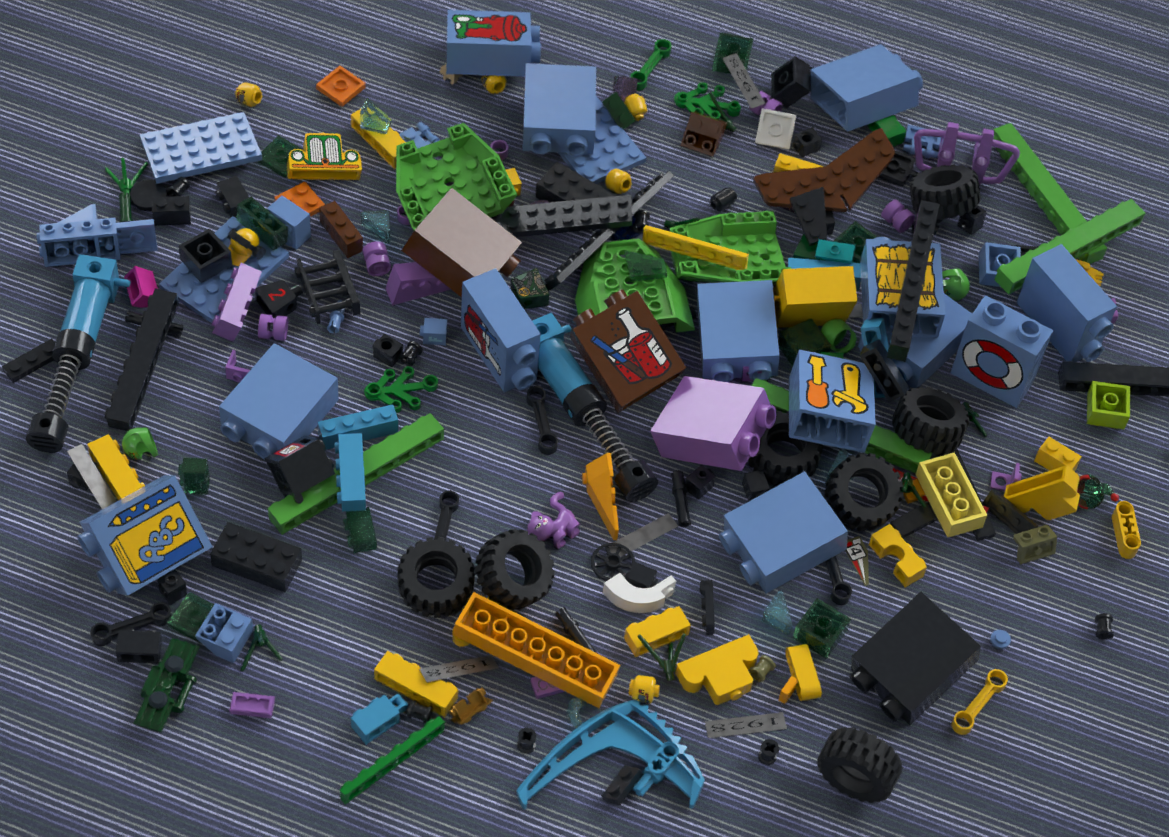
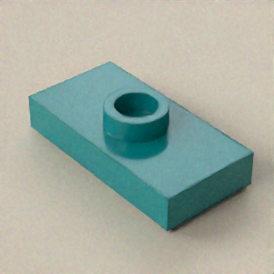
[815,239,855,264]

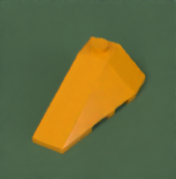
[582,453,619,541]

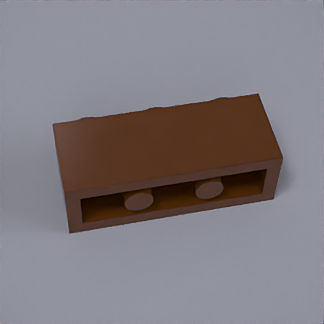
[319,201,363,259]

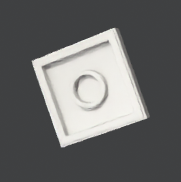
[755,109,796,150]

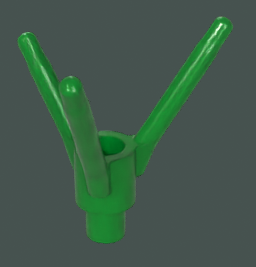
[105,158,148,199]

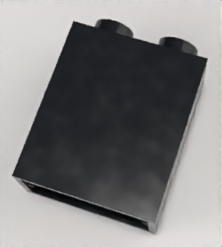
[849,592,981,725]

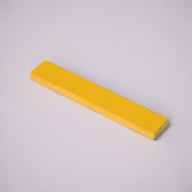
[643,225,749,270]

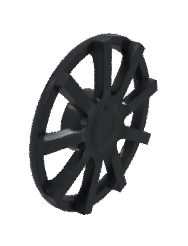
[591,543,635,581]

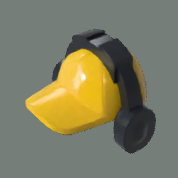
[227,228,266,266]

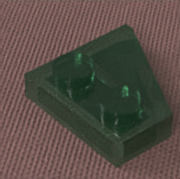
[625,251,667,282]

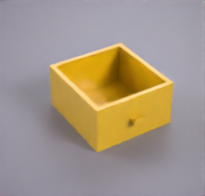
[773,266,857,328]

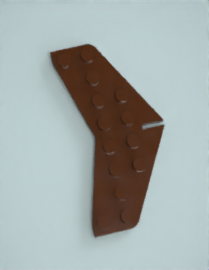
[753,128,895,212]

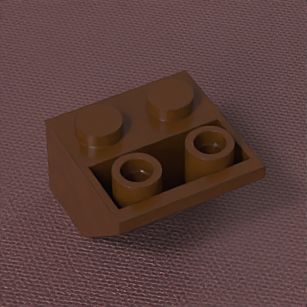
[680,112,727,157]

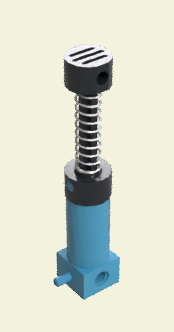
[26,254,130,453]
[532,313,658,502]

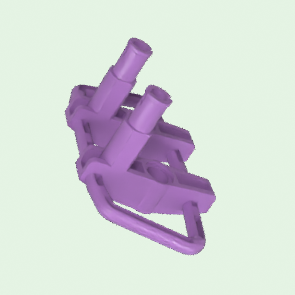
[914,122,1020,185]

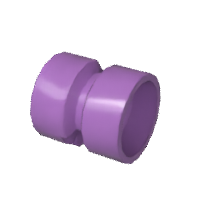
[750,91,782,115]
[881,199,915,233]
[363,241,391,276]
[258,314,288,341]

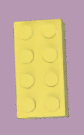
[916,452,987,538]

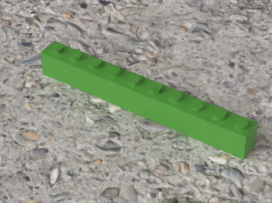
[993,123,1107,264]
[994,199,1145,295]
[752,378,932,473]
[268,413,444,535]

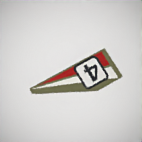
[845,536,869,586]

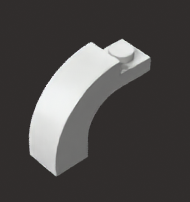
[603,573,676,613]

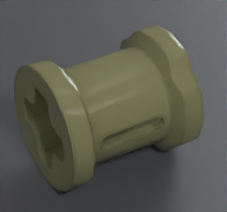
[749,655,776,682]

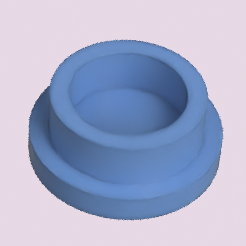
[990,630,1011,649]

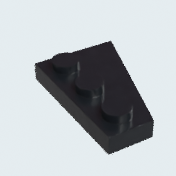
[790,187,827,246]

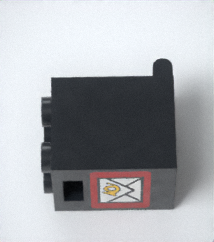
[264,436,335,504]

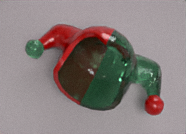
[1077,474,1119,509]

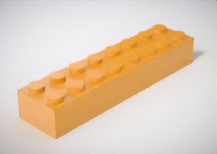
[453,592,620,708]

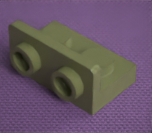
[1013,525,1057,564]

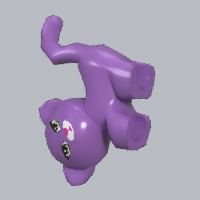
[527,492,580,549]

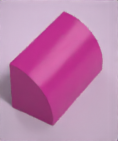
[124,266,158,308]

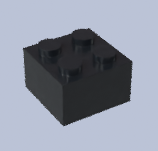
[771,56,811,109]
[178,228,232,283]

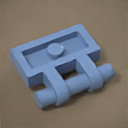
[399,122,440,148]
[903,125,941,159]

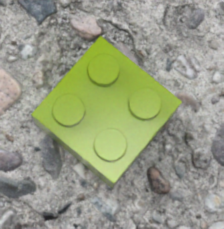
[1087,381,1130,430]

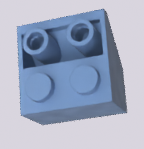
[195,603,253,663]

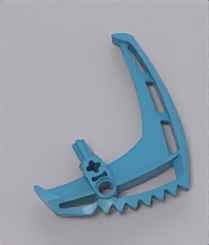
[516,699,705,810]

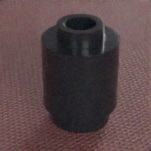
[710,187,737,212]

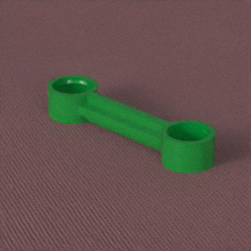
[629,39,672,91]

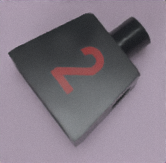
[255,280,303,318]

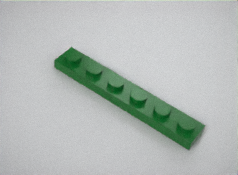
[340,716,445,805]

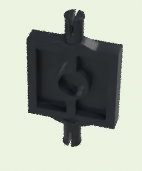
[879,150,920,187]

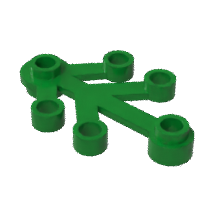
[674,82,741,120]
[364,366,438,413]

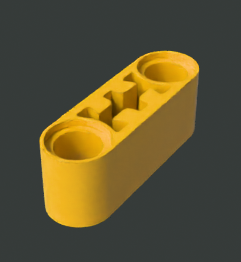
[1112,501,1141,559]
[785,644,822,701]

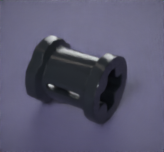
[166,177,190,197]
[633,210,650,234]
[399,341,423,366]
[1095,613,1114,640]
[407,700,433,724]
[517,728,536,754]
[758,739,779,765]

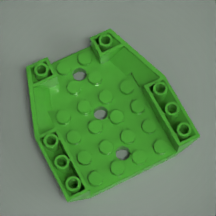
[396,123,517,232]
[670,211,791,285]
[575,239,695,332]

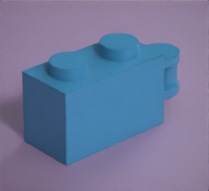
[351,694,409,745]

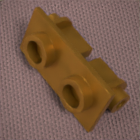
[449,687,493,725]

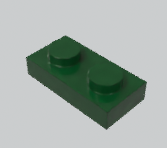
[601,92,636,130]

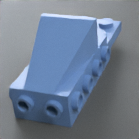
[36,204,158,267]

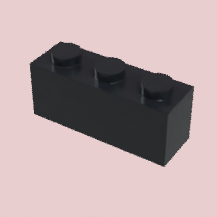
[859,339,908,403]

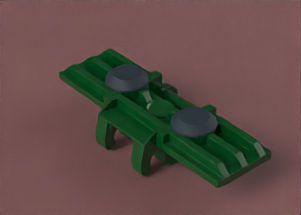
[133,638,199,733]

